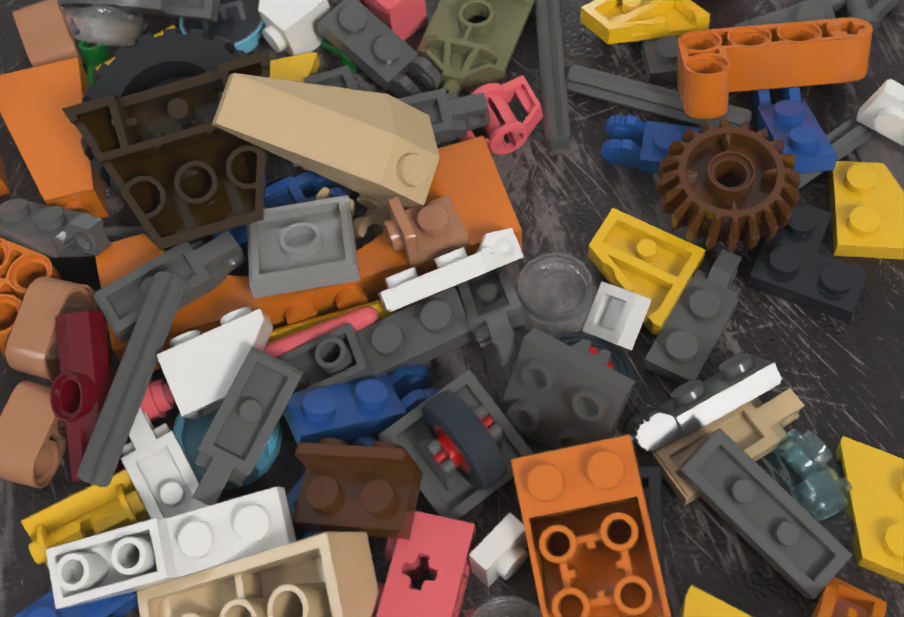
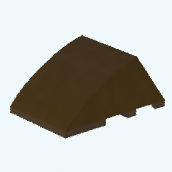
[62,49,271,250]

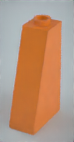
[0,57,109,218]

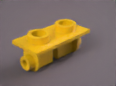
[21,468,150,569]

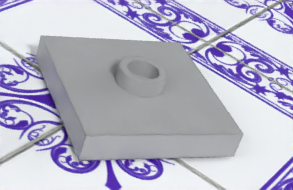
[247,195,360,298]

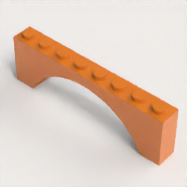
[95,136,522,371]

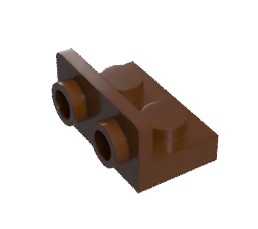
[292,438,423,539]

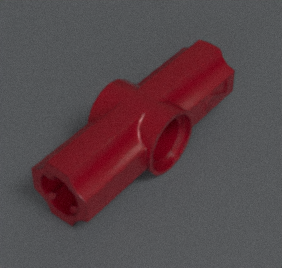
[50,311,122,482]

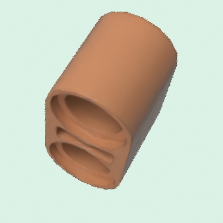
[12,0,84,67]
[5,276,98,381]
[0,380,68,489]

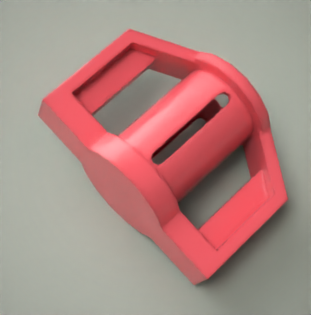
[458,75,543,155]

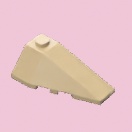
[212,73,440,208]
[136,532,379,617]

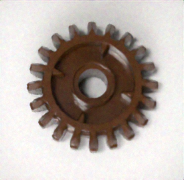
[656,117,801,252]

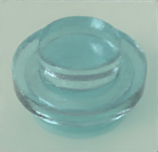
[778,429,833,484]
[793,469,853,521]

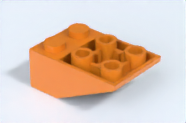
[511,434,671,617]

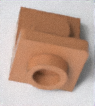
[383,194,469,268]

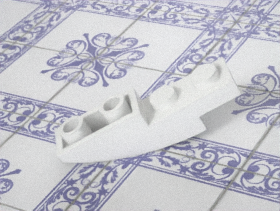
[46,487,296,609]

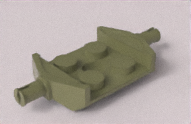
[416,0,536,96]

